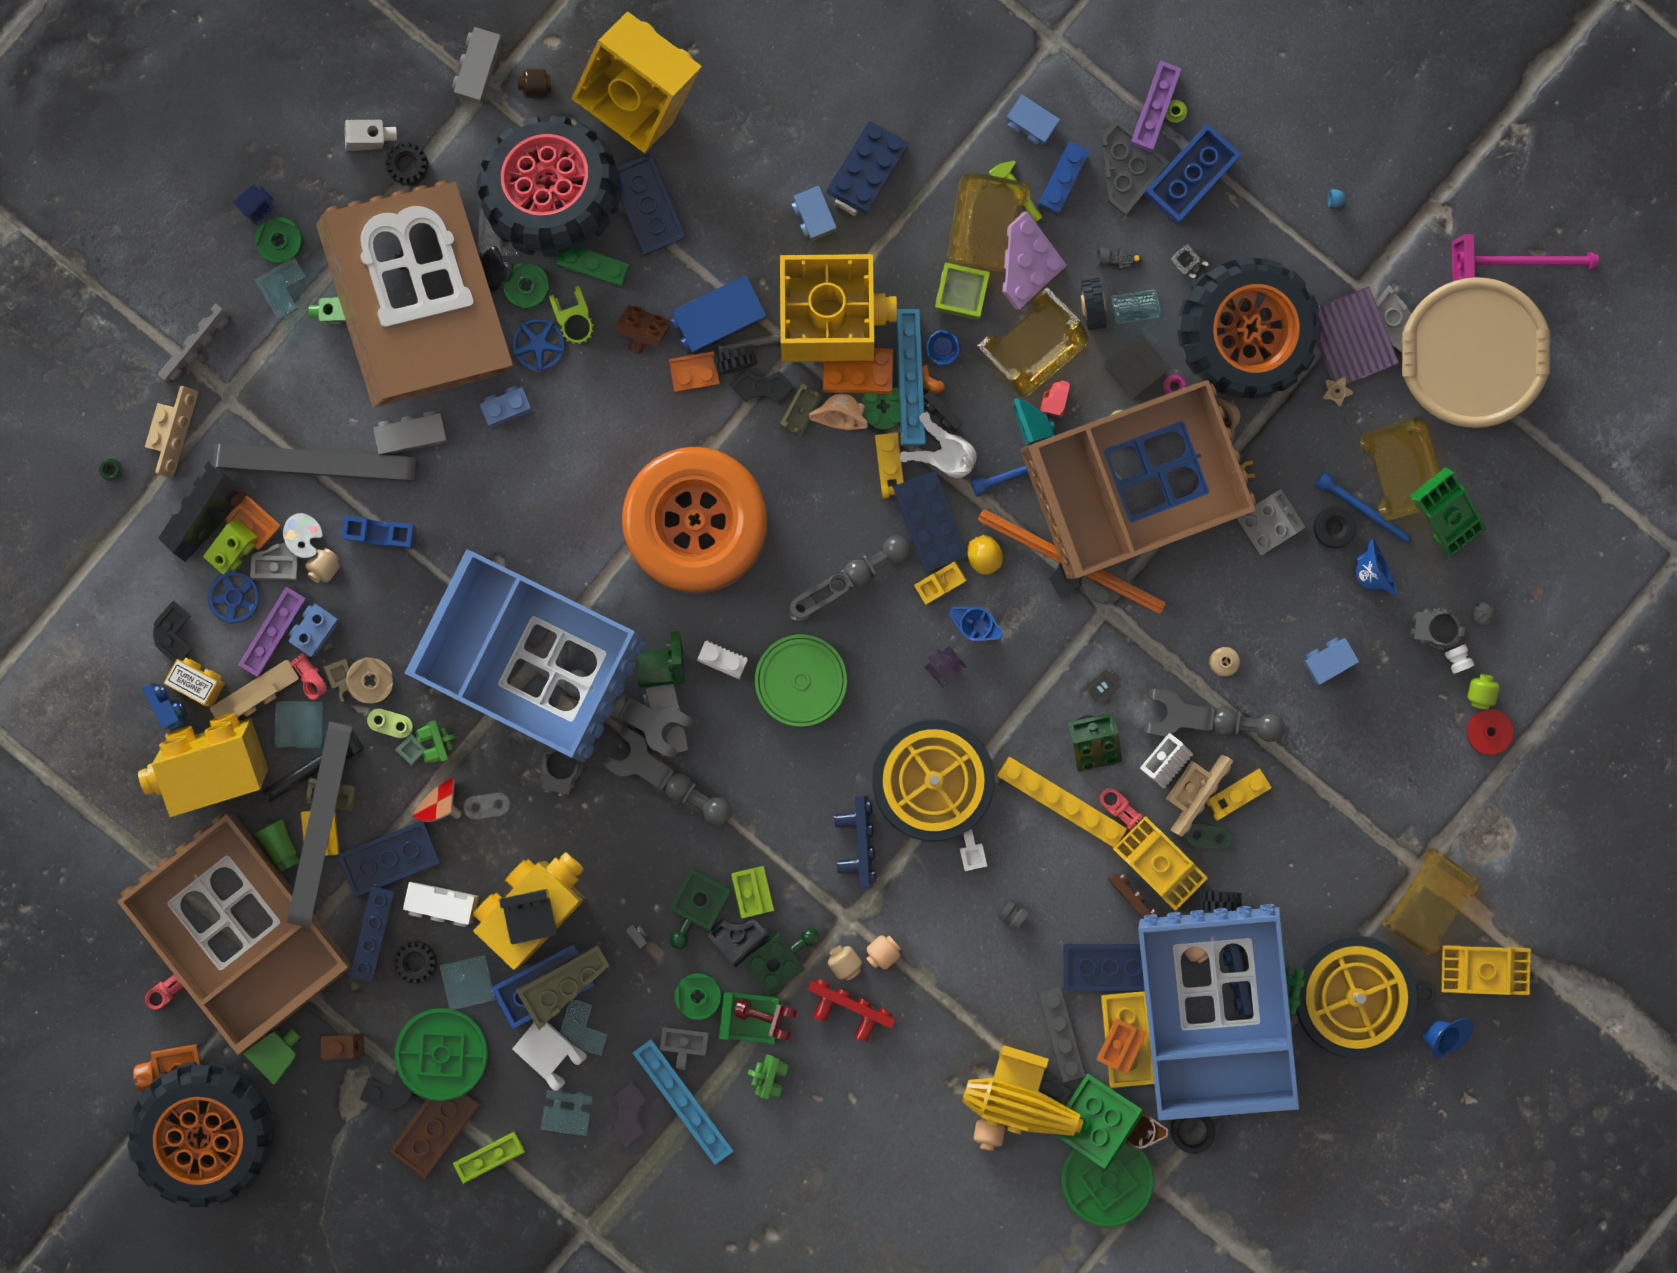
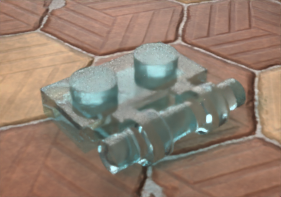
[541,1089,593,1136]

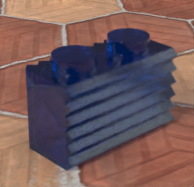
[233,184,274,224]

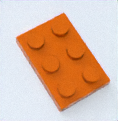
[823,348,893,395]

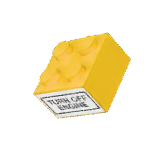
[164,658,225,707]

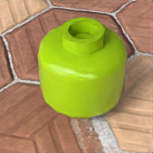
[1467,674,1500,709]

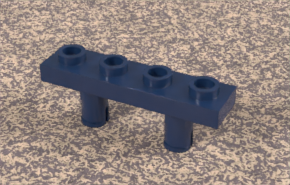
[834,796,876,889]
[350,886,395,982]
[1223,943,1254,1015]

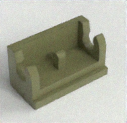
[780,384,822,437]
[306,778,358,812]

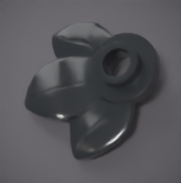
[479,246,513,292]

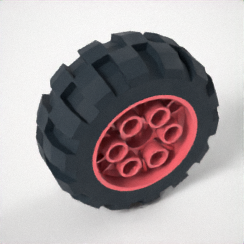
[477,116,621,257]

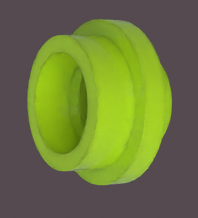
[1165,100,1187,123]

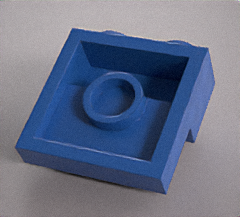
[142,683,188,731]

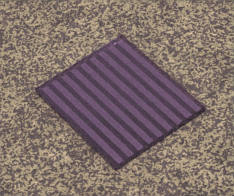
[1316,286,1399,384]

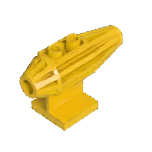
[962,1045,1083,1136]

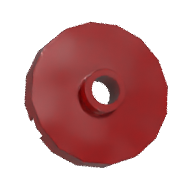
[1466,709,1513,755]

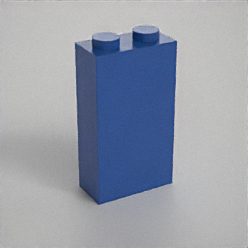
[670,275,767,355]

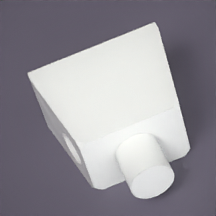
[344,120,397,151]

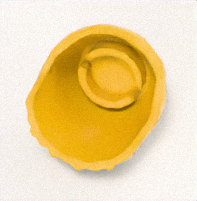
[966,535,1003,575]

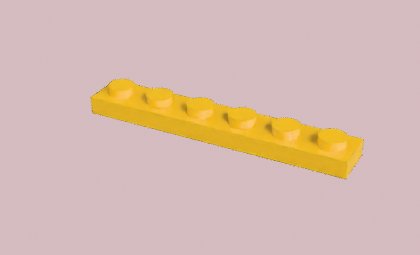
[997,757,1127,847]

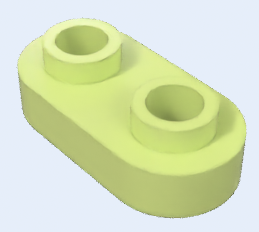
[367,709,413,738]

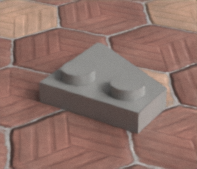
[250,542,300,581]

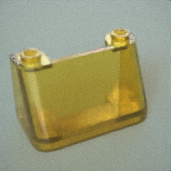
[947,173,1030,273]
[977,287,1089,397]
[1360,417,1440,521]
[1380,848,1479,956]

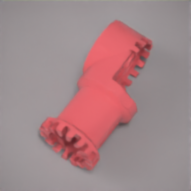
[290,653,327,700]
[1100,788,1143,830]
[145,974,184,1010]

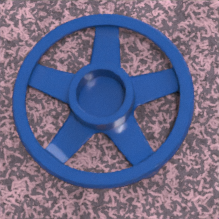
[513,319,564,370]
[208,571,260,623]

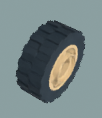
[1081,278,1107,330]

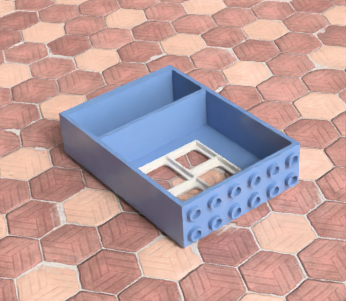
[405,549,646,762]
[1138,904,1299,1121]

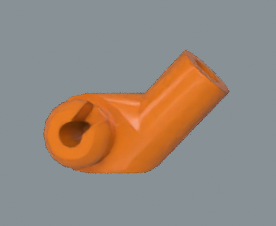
[922,365,945,395]

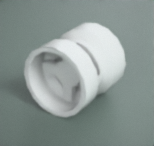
[1445,644,1474,674]

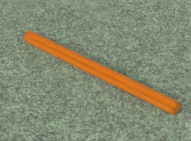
[978,510,1166,614]

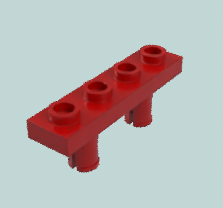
[807,978,895,1042]

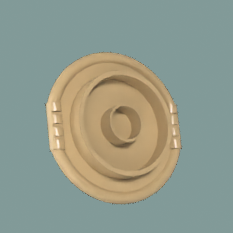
[1402,277,1550,428]

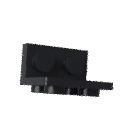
[898,390,963,452]
[499,889,557,944]

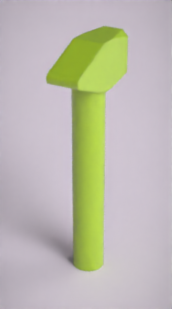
[989,161,1043,223]

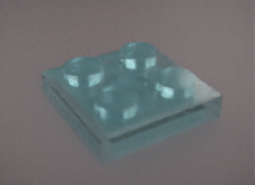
[274,701,323,748]
[440,955,496,1011]

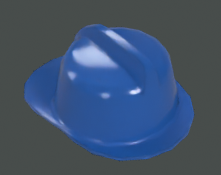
[1422,1018,1473,1059]

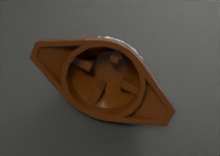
[1125,1114,1169,1149]

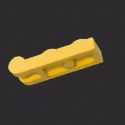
[875,432,904,499]
[1205,768,1271,821]

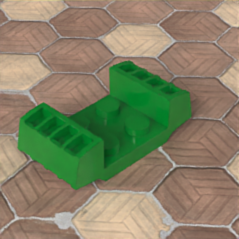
[1409,467,1486,558]

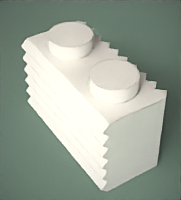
[697,640,748,680]
[1140,733,1193,788]

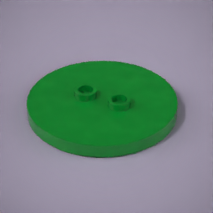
[395,1008,488,1101]
[1061,1143,1154,1227]

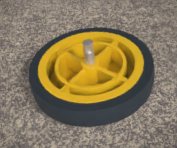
[872,719,994,841]
[1296,935,1417,1058]

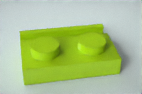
[731,866,774,918]

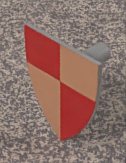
[412,777,461,822]

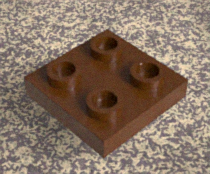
[615,305,671,353]

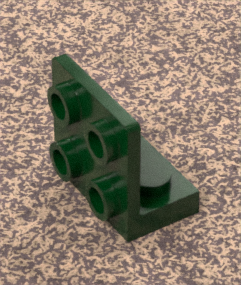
[637,631,685,688]
[1068,713,1122,772]

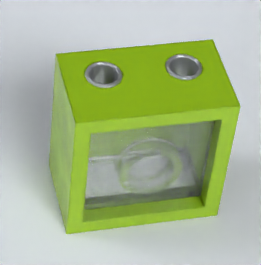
[934,262,990,321]

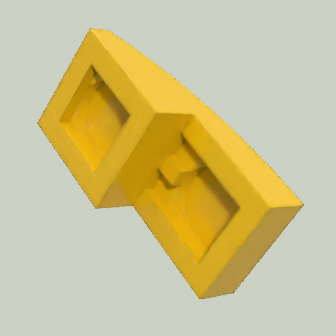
[914,561,967,605]

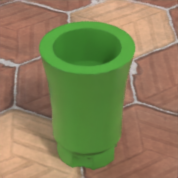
[254,819,300,872]

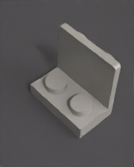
[1237,489,1305,555]

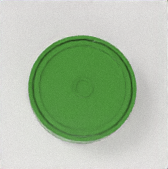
[755,634,847,727]

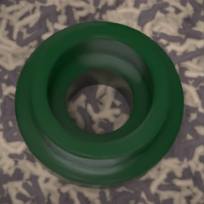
[99,458,123,481]

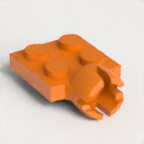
[133,1044,202,1092]

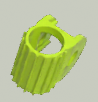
[549,285,595,344]

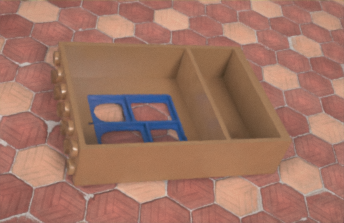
[1020,380,1256,579]

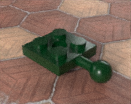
[669,868,732,949]
[743,928,820,996]

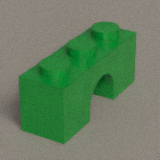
[556,247,630,289]

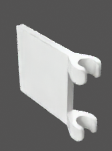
[512,1022,587,1091]

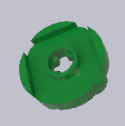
[255,217,302,264]
[503,263,550,309]
[861,386,900,430]
[675,973,721,1020]

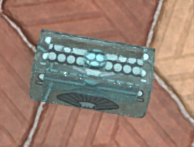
[1111,289,1160,324]

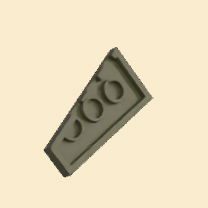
[516,944,609,1030]

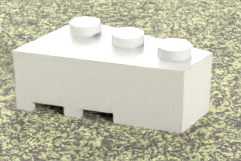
[403,882,479,927]

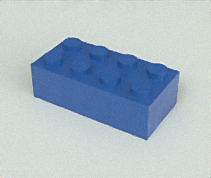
[1143,123,1241,226]
[491,943,597,1029]

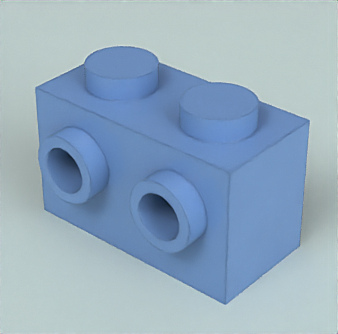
[1006,94,1060,146]
[791,186,837,242]
[480,386,533,428]
[289,604,340,658]
[1303,637,1359,686]

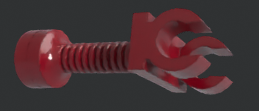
[734,1000,798,1041]

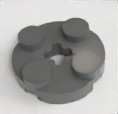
[1082,563,1128,604]

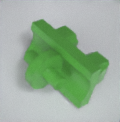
[416,720,456,764]
[747,1054,788,1099]

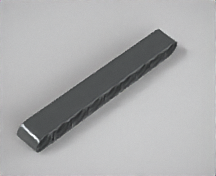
[212,444,417,482]
[287,721,352,927]

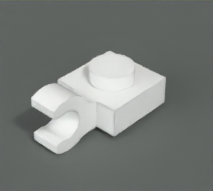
[959,829,987,871]

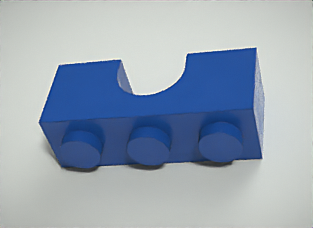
[1037,141,1090,217]
[341,515,416,549]

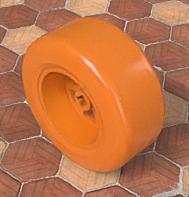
[622,447,768,594]

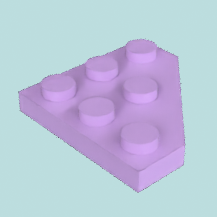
[1002,212,1067,309]

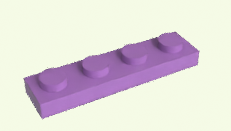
[1130,60,1181,152]
[238,587,306,677]

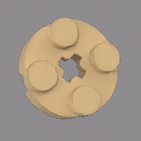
[346,657,393,703]

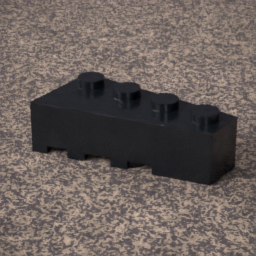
[158,461,247,562]

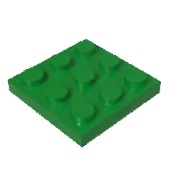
[1054,1073,1145,1170]

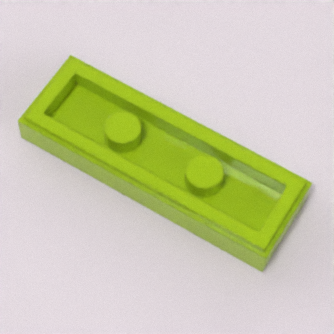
[453,1131,526,1184]

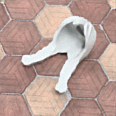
[899,412,977,478]

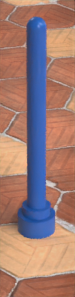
[970,465,1028,497]
[1314,471,1411,542]

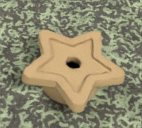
[1323,377,1353,406]

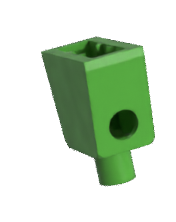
[308,297,347,325]
[243,1028,301,1085]

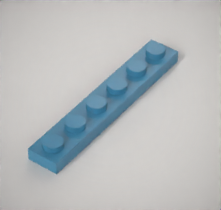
[896,309,925,446]
[633,1039,734,1165]

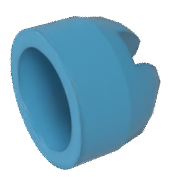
[1328,189,1346,208]

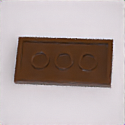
[388,1093,481,1179]

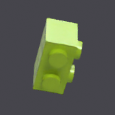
[203,519,258,575]

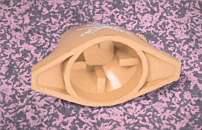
[809,394,868,430]

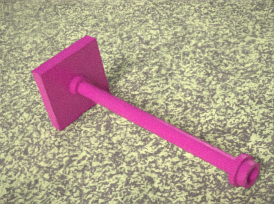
[1452,234,1599,282]

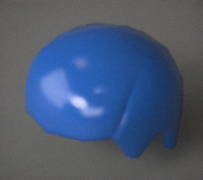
[926,330,961,365]

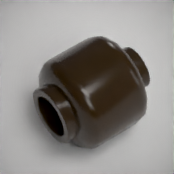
[518,69,551,98]

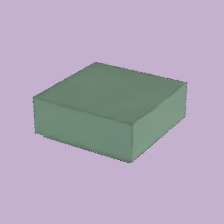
[395,733,428,766]

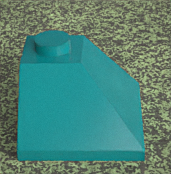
[1012,398,1056,446]

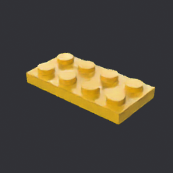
[1101,991,1154,1088]

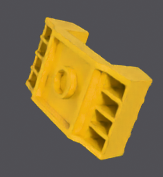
[1113,816,1208,911]
[1441,945,1531,995]

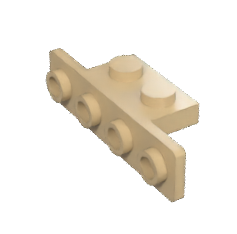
[145,386,198,479]
[210,660,299,718]
[1166,755,1233,837]

